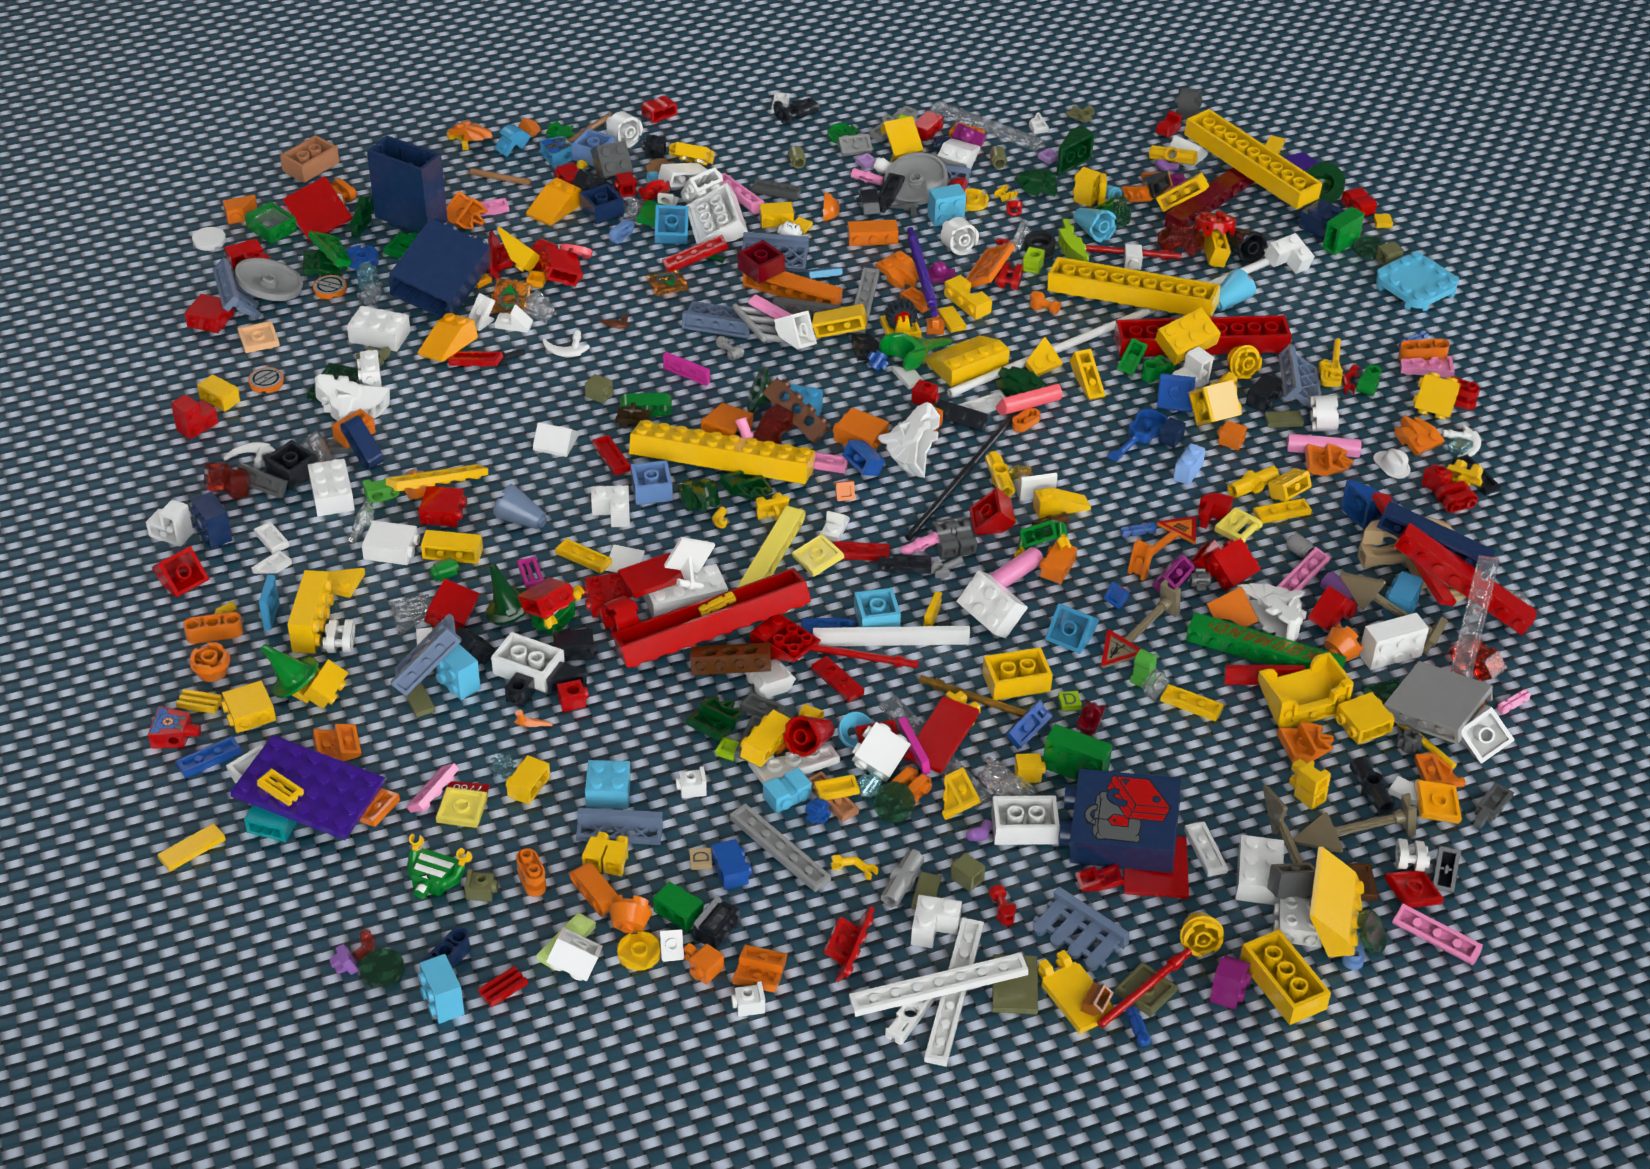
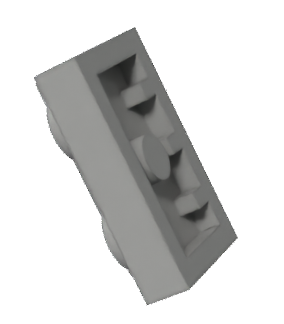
[837,133,873,156]

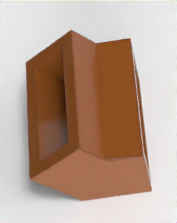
[1080,982,1113,1017]

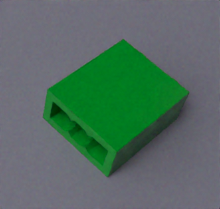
[1322,206,1365,255]

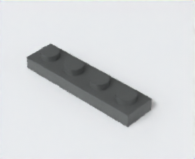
[773,296,841,319]

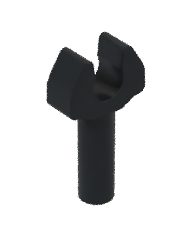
[496,348,525,366]

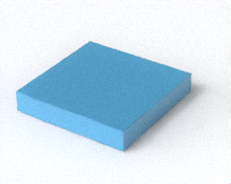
[803,267,843,279]
[259,575,280,630]

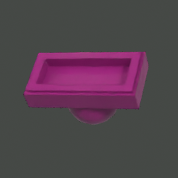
[952,123,987,148]
[927,261,956,283]

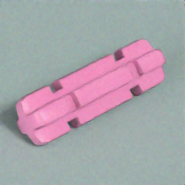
[1497,689,1531,714]

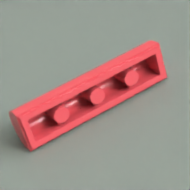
[996,384,1062,415]

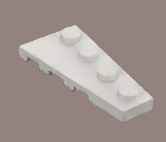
[748,745,840,784]

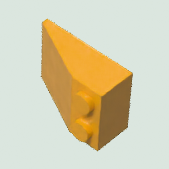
[526,177,581,227]
[418,313,478,362]

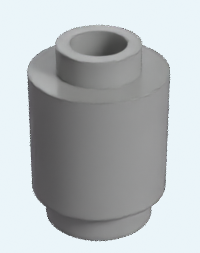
[1286,533,1315,558]

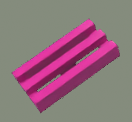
[517,557,544,589]

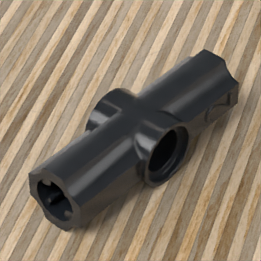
[1349,757,1395,814]

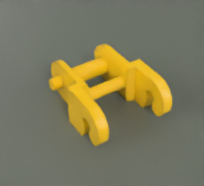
[994,185,1018,202]

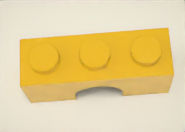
[944,275,992,320]

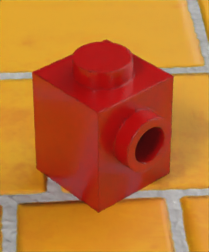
[613,172,638,198]
[911,379,940,405]
[1422,464,1453,493]

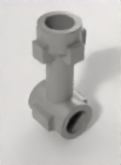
[716,336,745,360]

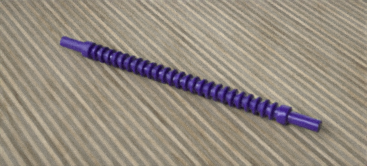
[907,227,938,317]

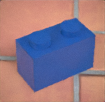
[842,440,886,476]
[712,839,752,890]

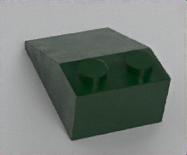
[1056,125,1094,176]

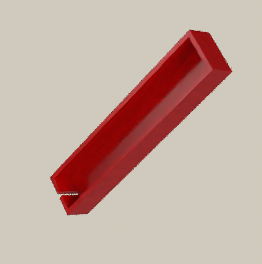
[612,568,811,668]

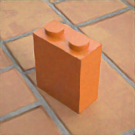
[833,408,889,450]

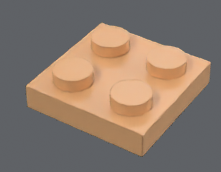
[237,321,280,353]

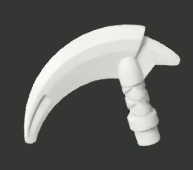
[543,330,590,357]
[1442,425,1481,458]
[224,442,275,469]

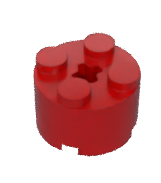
[600,596,641,639]

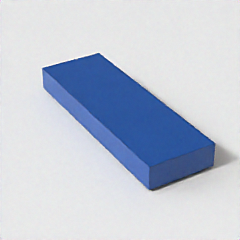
[175,736,242,778]

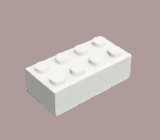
[643,564,728,618]

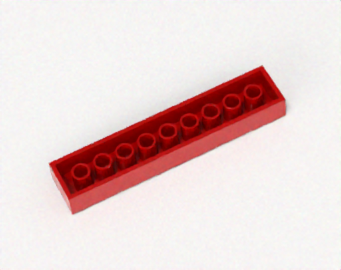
[1114,315,1292,357]

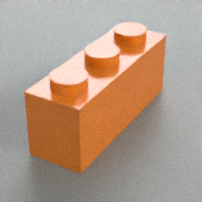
[847,220,899,246]

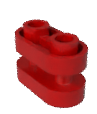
[995,262,1024,290]
[1446,376,1480,410]
[1435,481,1478,513]

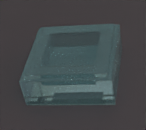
[1447,437,1474,455]

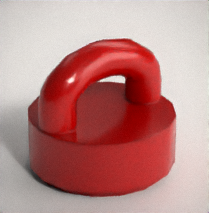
[1006,200,1022,216]

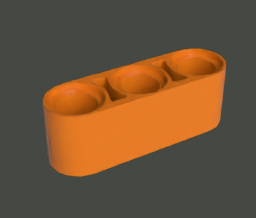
[1398,339,1450,361]
[183,612,244,644]
[570,862,618,917]

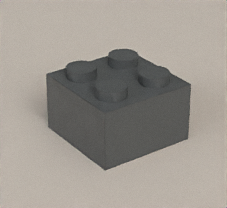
[590,140,633,179]

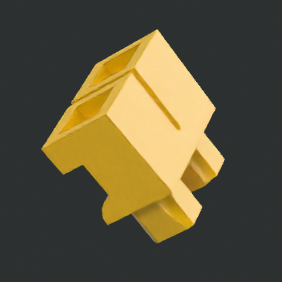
[1289,759,1331,810]
[582,831,629,877]

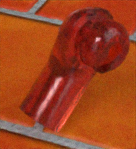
[352,929,375,961]

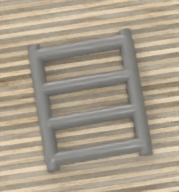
[732,303,789,344]

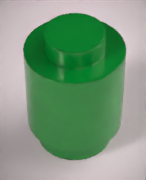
[429,558,460,582]

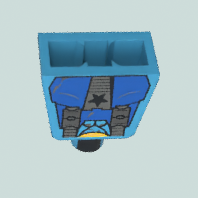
[540,136,573,168]

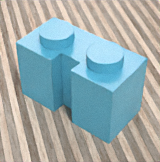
[763,768,812,813]

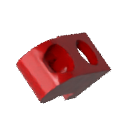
[1156,111,1182,138]

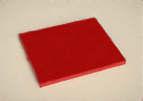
[282,176,352,242]
[1123,837,1189,899]

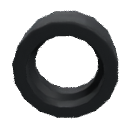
[1024,231,1056,258]

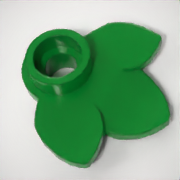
[546,121,575,138]

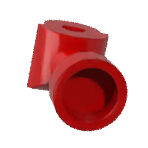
[988,885,1016,926]

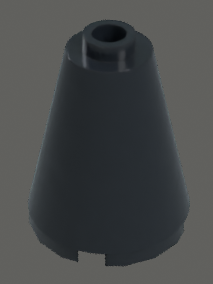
[1226,228,1267,263]

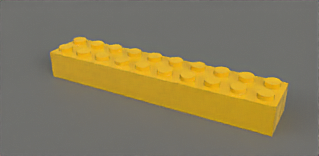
[1184,109,1322,210]
[1047,257,1220,317]
[629,420,815,484]

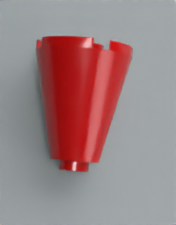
[783,716,835,757]

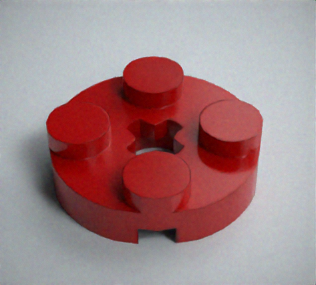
[638,180,671,202]

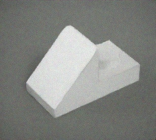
[468,293,495,331]
[495,305,533,333]
[821,511,850,542]

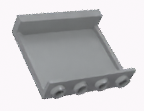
[1384,661,1493,744]

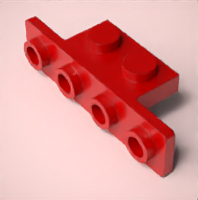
[488,231,515,281]
[823,906,875,982]

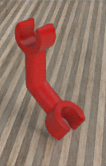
[1342,364,1360,395]

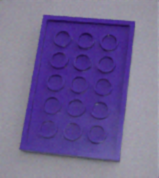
[230,735,385,840]

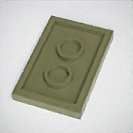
[992,954,1038,1015]

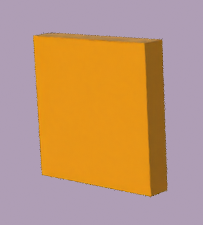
[1414,780,1462,824]

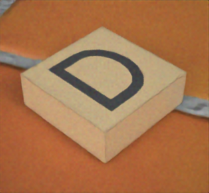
[690,848,712,870]

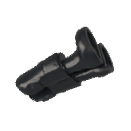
[773,98,820,124]

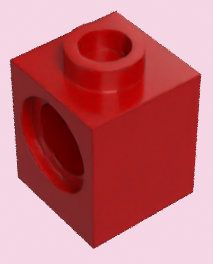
[557,679,589,712]

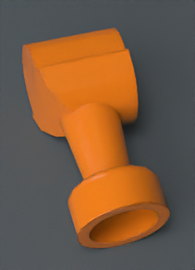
[1030,291,1061,315]

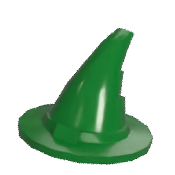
[260,644,319,698]

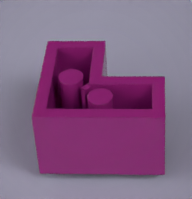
[1210,955,1252,1010]

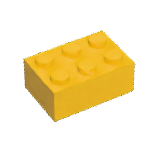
[1155,307,1221,366]
[982,647,1053,700]

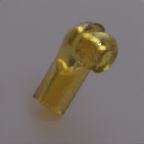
[1008,465,1032,480]

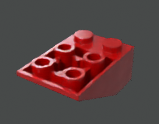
[750,614,821,662]

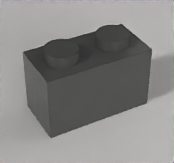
[1267,863,1315,899]

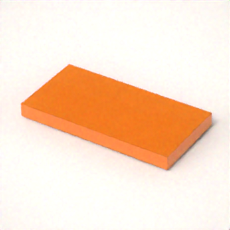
[965,242,1015,288]

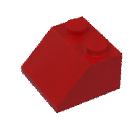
[969,487,1016,534]
[152,546,210,598]

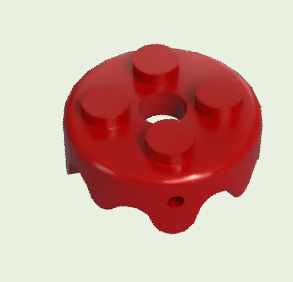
[1195,211,1236,237]

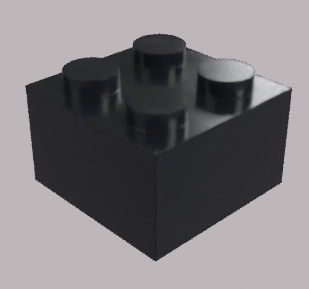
[264,440,318,490]

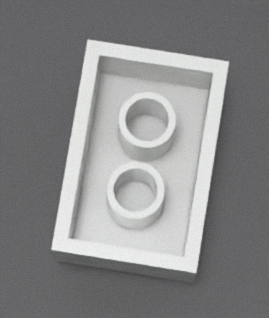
[347,306,411,352]
[307,459,355,517]
[956,570,1028,638]
[1360,613,1429,670]
[491,632,564,692]
[991,796,1060,845]
[1236,835,1284,905]

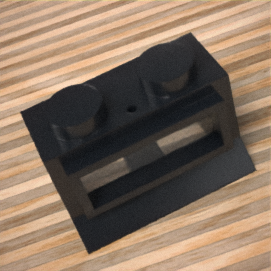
[693,894,741,949]

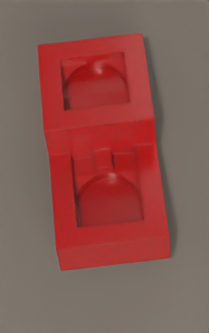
[1075,863,1125,892]

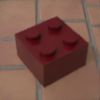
[737,240,785,284]

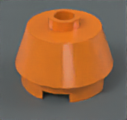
[1324,624,1364,662]
[190,642,230,682]
[609,895,652,933]

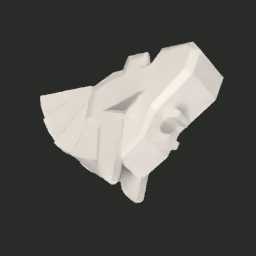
[315,374,390,421]
[878,402,940,478]
[1237,583,1307,641]

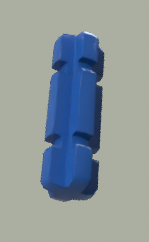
[1399,331,1429,347]
[1120,522,1157,538]
[1125,1006,1151,1047]

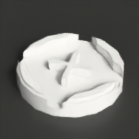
[192,227,226,251]

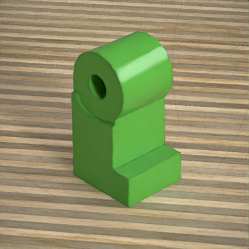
[363,476,400,505]
[1130,649,1157,689]

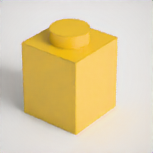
[1014,753,1046,783]

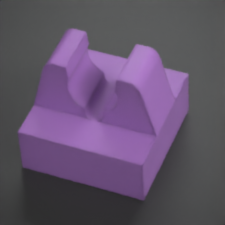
[329,943,359,975]

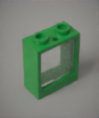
[245,201,297,244]

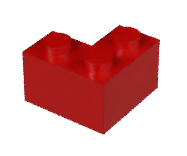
[171,394,219,440]
[1308,586,1358,632]

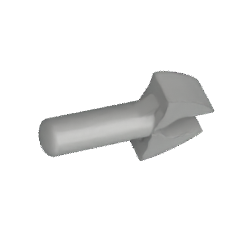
[931,556,963,578]

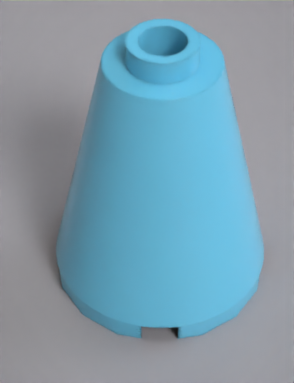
[1073,208,1116,242]
[1215,268,1256,312]

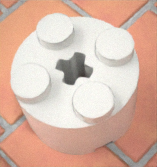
[606,111,643,147]
[941,217,979,255]
[1310,395,1339,432]

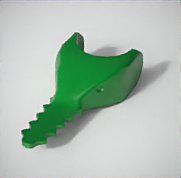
[879,332,952,372]

